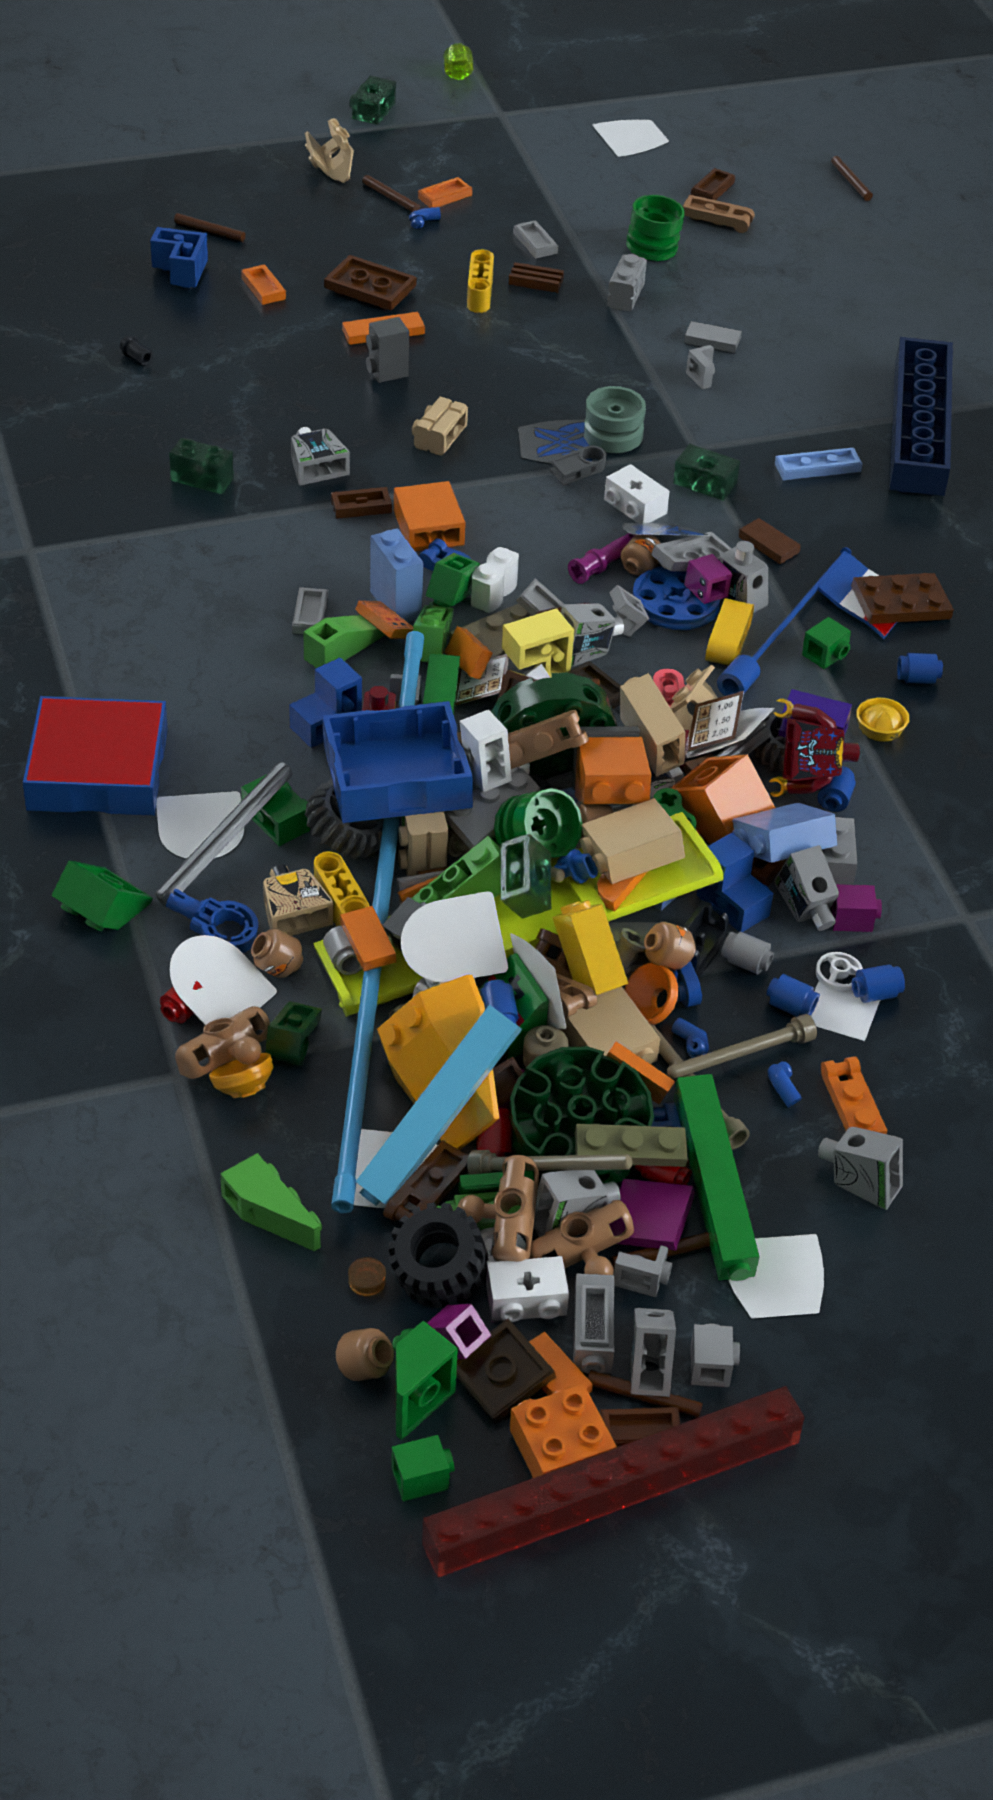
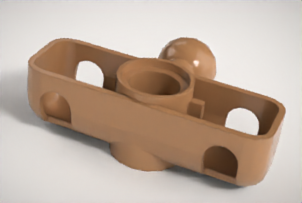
[175,1006,270,1079]
[457,1155,539,1262]
[525,1200,634,1275]

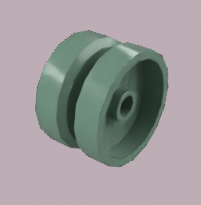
[584,386,646,453]

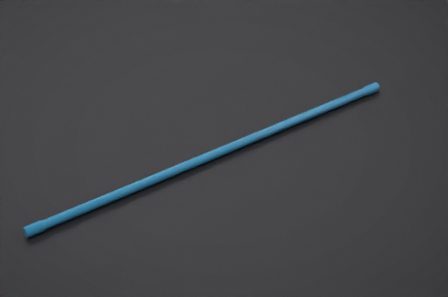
[331,631,424,1213]

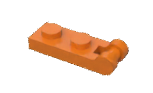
[821,1056,888,1134]

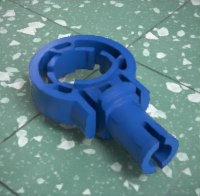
[166,888,258,953]

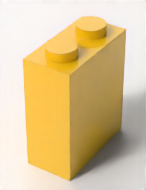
[552,900,629,995]

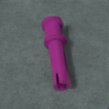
[568,533,635,584]

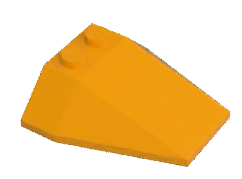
[377,975,500,1150]

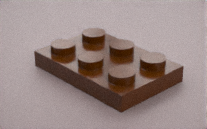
[324,255,417,310]
[851,573,954,624]

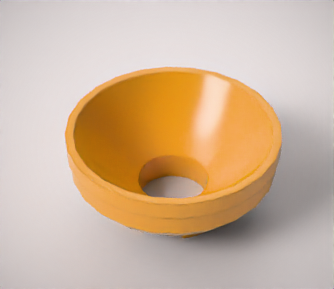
[209,1053,274,1099]

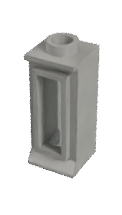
[573,1273,614,1374]

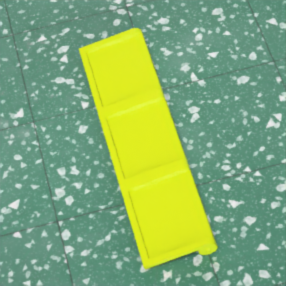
[313,812,724,1017]

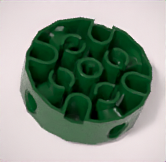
[491,672,617,780]
[508,1046,654,1184]

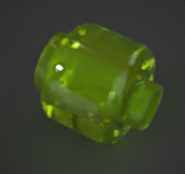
[443,43,474,80]

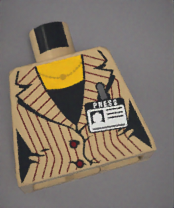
[263,864,333,936]

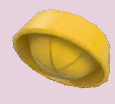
[856,697,909,742]

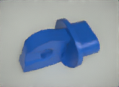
[554,849,598,884]

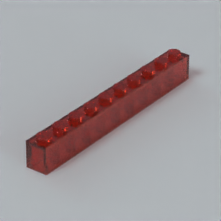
[422,1386,805,1578]

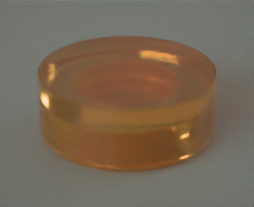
[348,1257,386,1296]

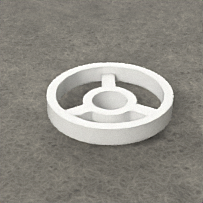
[816,952,863,991]

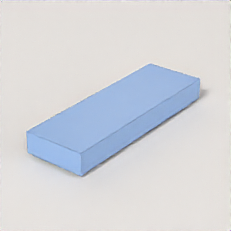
[775,448,863,480]

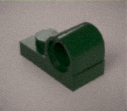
[265,1001,322,1066]

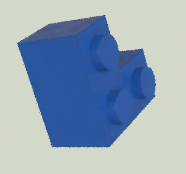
[150,227,208,288]
[289,657,362,748]
[696,833,773,932]

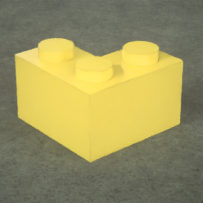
[502,608,574,678]

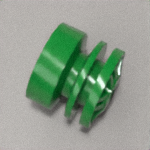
[626,195,685,261]
[494,788,583,861]

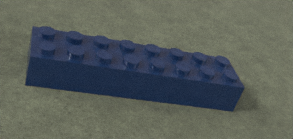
[889,337,953,496]

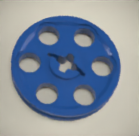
[632,567,721,630]

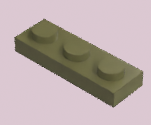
[574,1124,688,1167]

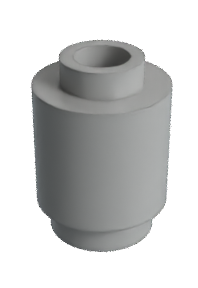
[323,926,362,975]
[721,932,774,975]

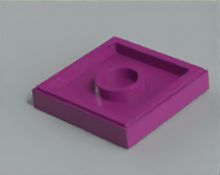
[609,1179,695,1251]

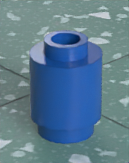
[897,653,943,684]
[817,766,856,812]
[852,964,905,1003]
[766,974,820,1017]
[479,980,519,1025]

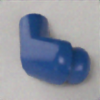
[409,207,441,229]
[671,1017,709,1058]
[768,1061,802,1107]

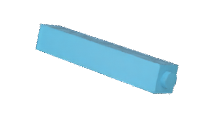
[356,1004,522,1206]

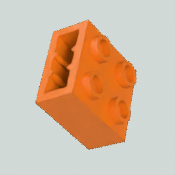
[510,1383,617,1494]

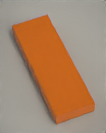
[342,312,425,345]

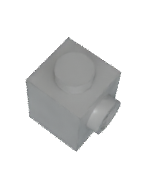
[691,1323,740,1387]

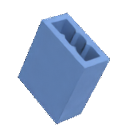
[370,528,423,622]
[732,803,837,863]

